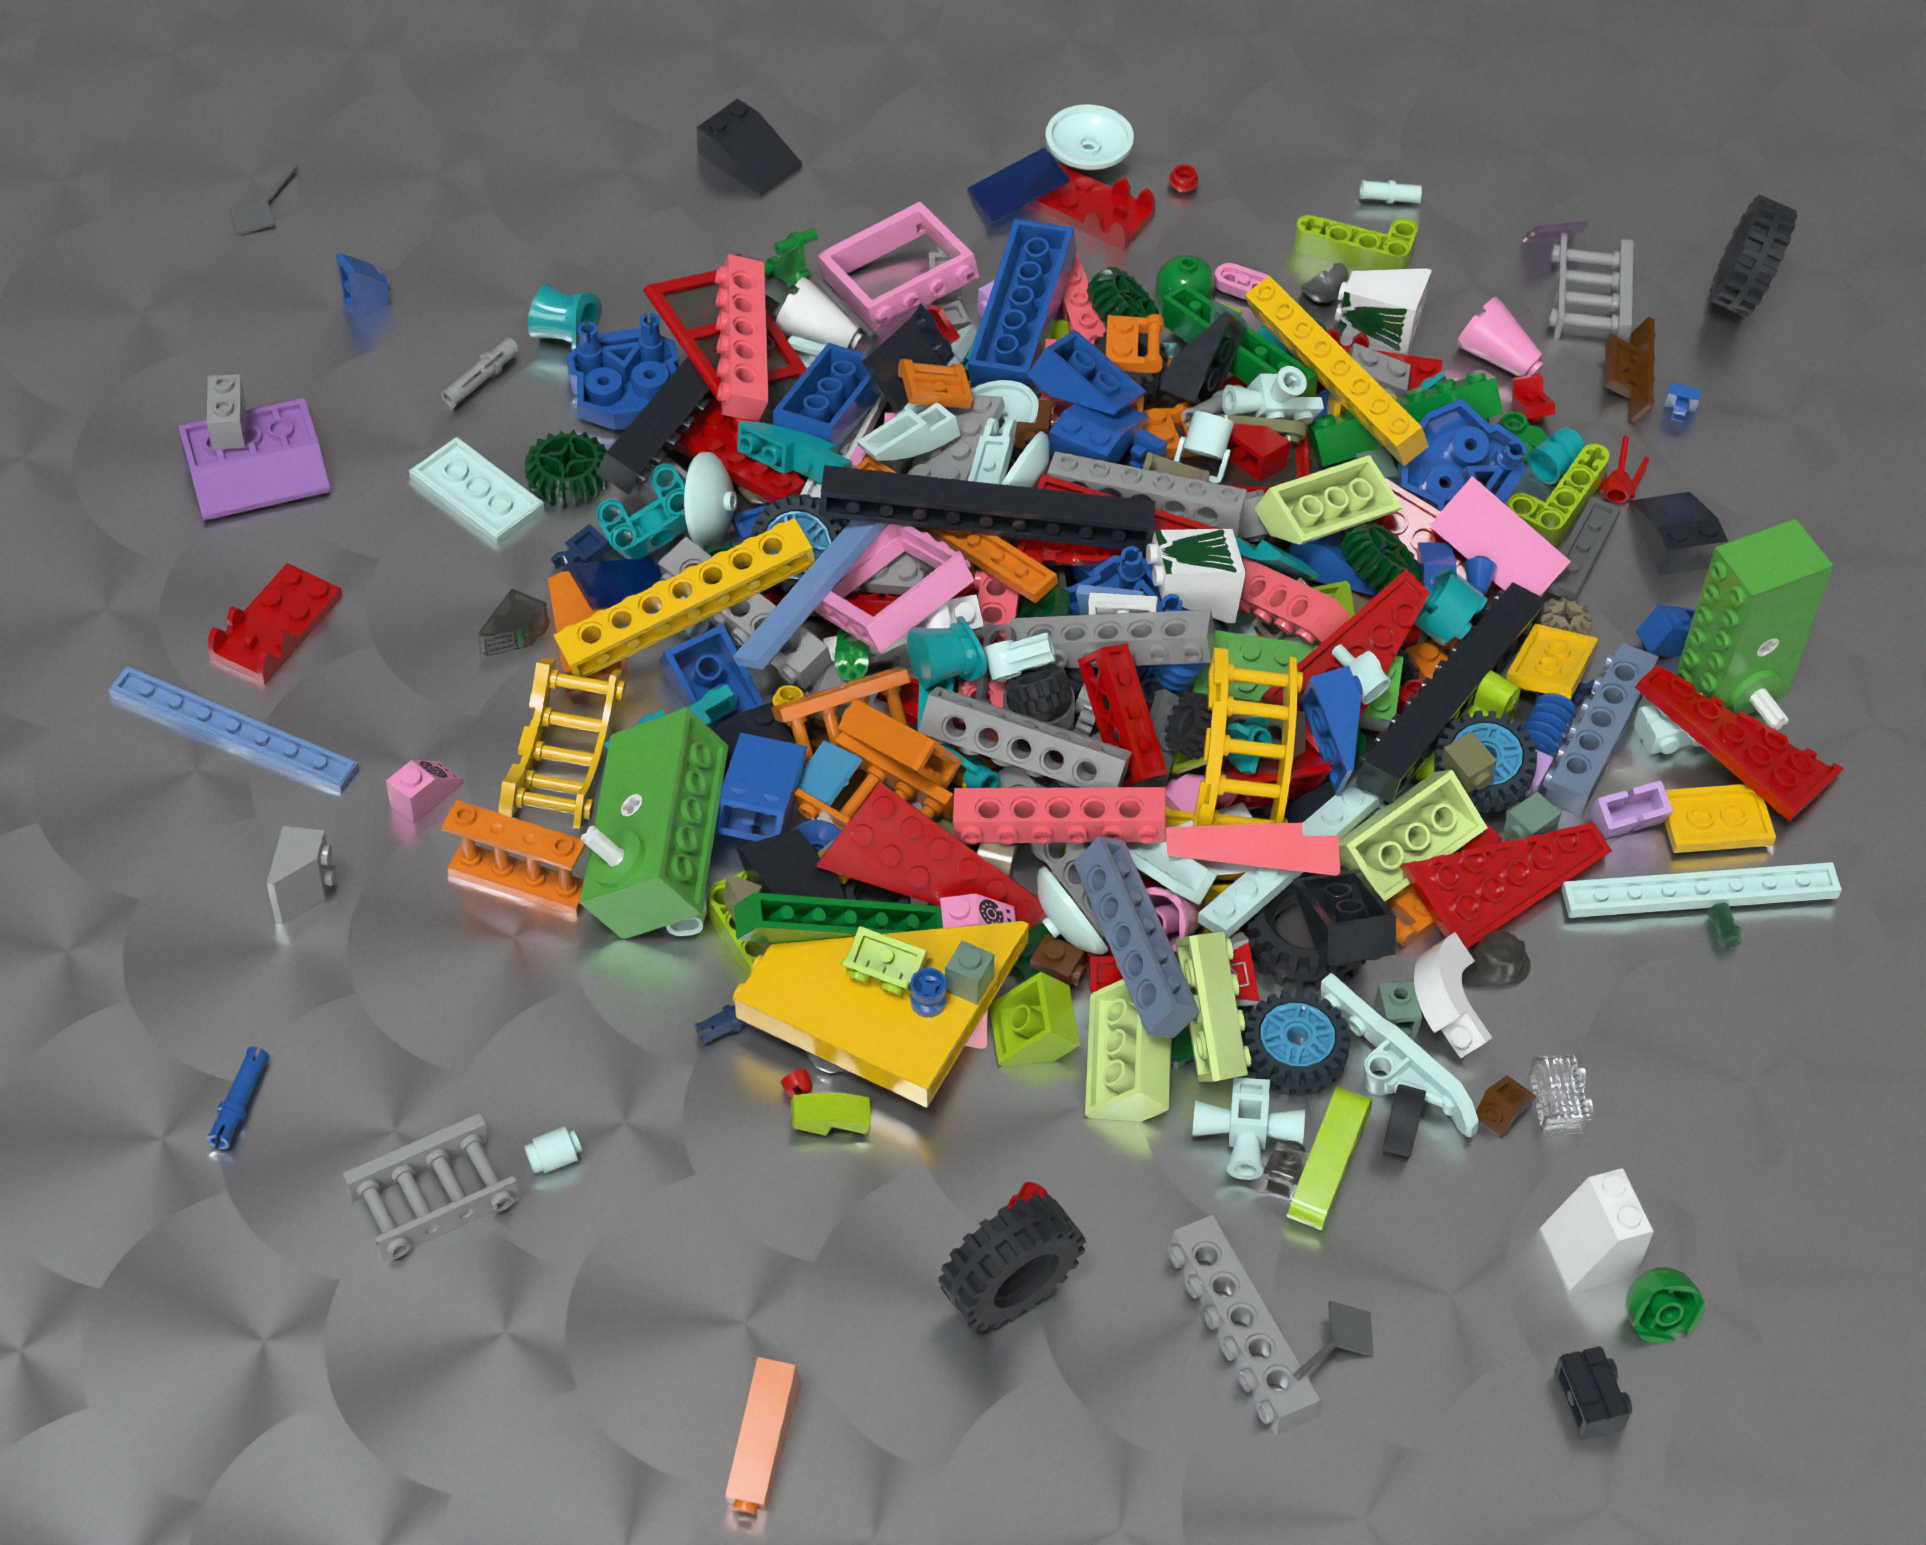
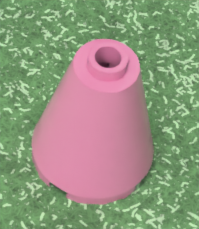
[1457,297,1544,377]
[1146,887,1204,953]

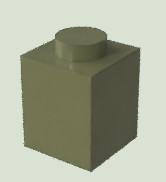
[1441,731,1497,794]

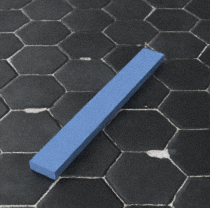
[733,520,887,670]
[108,666,359,794]

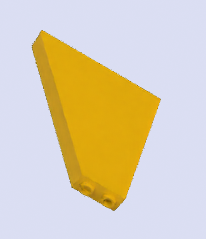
[733,921,1029,1108]

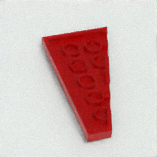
[816,781,1044,930]
[1400,822,1612,949]

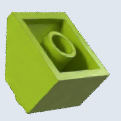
[989,972,1080,1066]

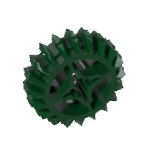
[1086,266,1159,326]
[524,429,607,507]
[1340,520,1422,593]

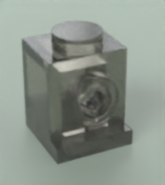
[1259,1140,1310,1203]

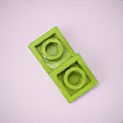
[791,1093,871,1136]

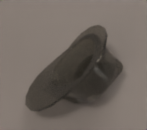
[1462,930,1531,987]

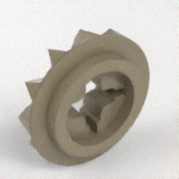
[1540,596,1593,635]

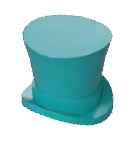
[527,283,602,350]
[907,616,987,689]

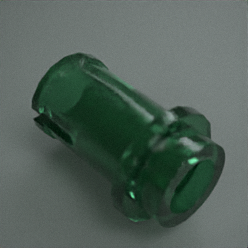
[1708,903,1743,949]

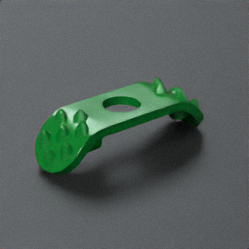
[835,627,870,681]

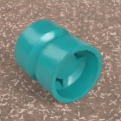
[1527,427,1586,484]

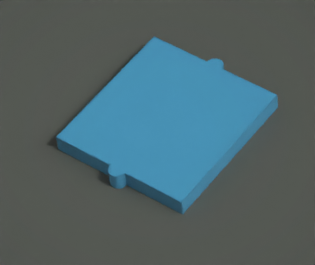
[799,741,863,806]

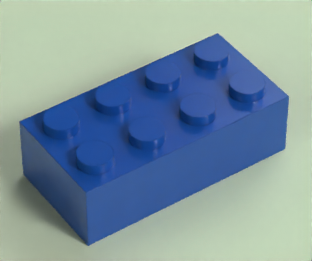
[773,343,882,452]

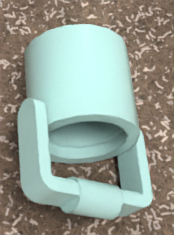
[1174,411,1234,484]

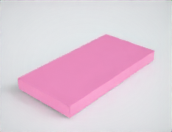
[1429,476,1571,596]

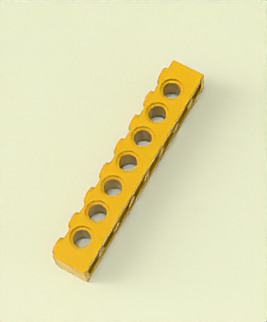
[1245,276,1429,466]
[553,518,815,678]

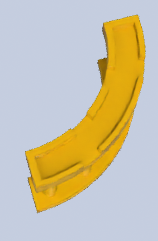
[1192,647,1303,826]
[498,657,626,829]

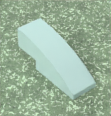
[857,402,961,461]

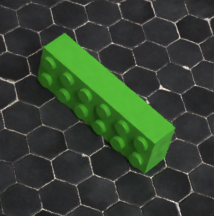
[1193,630,1403,732]

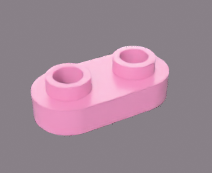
[1215,263,1268,300]

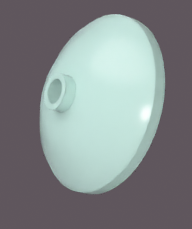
[1045,105,1134,170]
[970,380,1039,447]
[1002,431,1049,488]
[684,452,737,549]
[1037,866,1109,955]

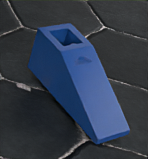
[1636,604,1696,658]

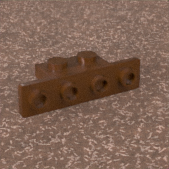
[1604,317,1656,423]

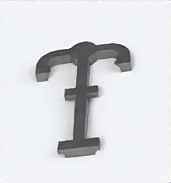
[973,622,1015,704]

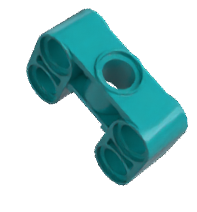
[596,464,688,562]

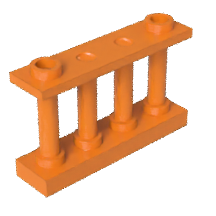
[771,667,910,771]
[794,731,954,831]
[441,800,586,916]

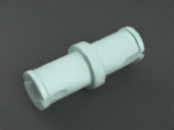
[1360,180,1422,204]

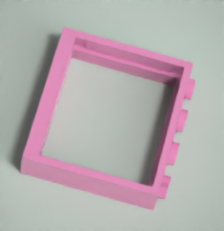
[816,201,979,332]
[814,524,974,653]

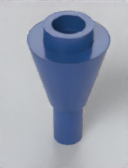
[1464,556,1497,614]

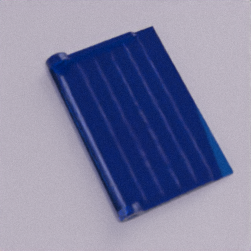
[967,147,1071,224]
[566,558,662,610]

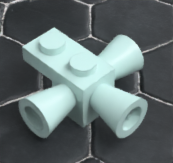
[1222,366,1324,424]
[1192,1077,1305,1180]

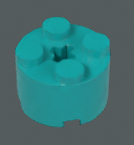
[1413,568,1487,646]

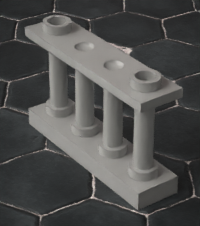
[1549,232,1633,342]
[342,1113,519,1261]

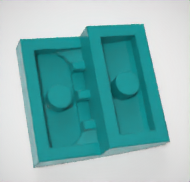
[1235,536,1321,581]

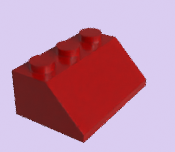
[1204,747,1332,810]

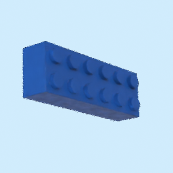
[968,219,1077,391]

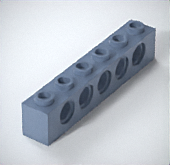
[1542,642,1659,817]
[1074,836,1200,1038]

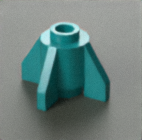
[1225,716,1280,775]

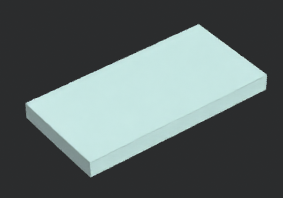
[409,437,545,545]

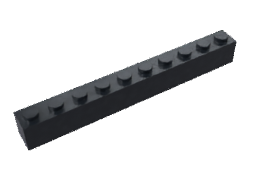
[596,294,780,495]
[819,465,1155,552]
[1355,582,1547,804]

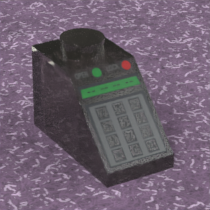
[478,589,550,657]

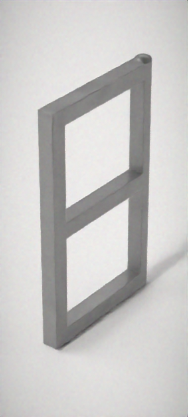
[816,278,879,341]

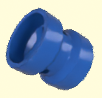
[910,968,947,1017]

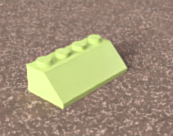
[1254,455,1403,545]
[1339,770,1488,902]
[1175,931,1251,1082]
[1085,979,1171,1122]

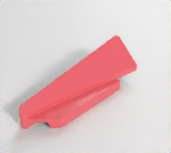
[1166,823,1340,876]

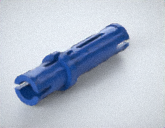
[206,1047,270,1149]

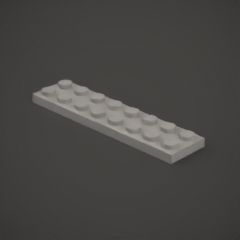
[860,395,1005,595]

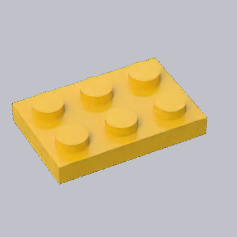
[1506,623,1599,700]
[1664,784,1776,853]

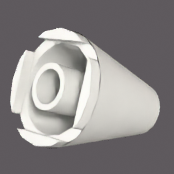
[775,277,863,351]

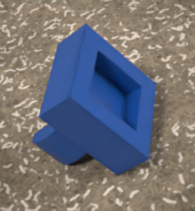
[1664,383,1702,422]
[1129,428,1167,469]

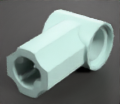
[984,633,1056,682]

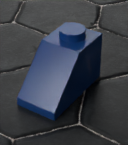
[336,253,391,318]
[1417,542,1457,588]

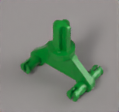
[764,228,818,293]

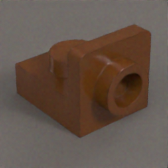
[1476,1075,1536,1136]

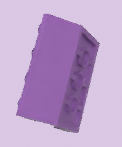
[176,397,330,521]

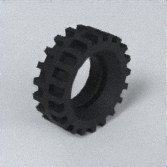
[1709,195,1797,317]
[1240,865,1366,991]
[938,1194,1086,1331]

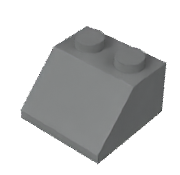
[267,826,336,924]

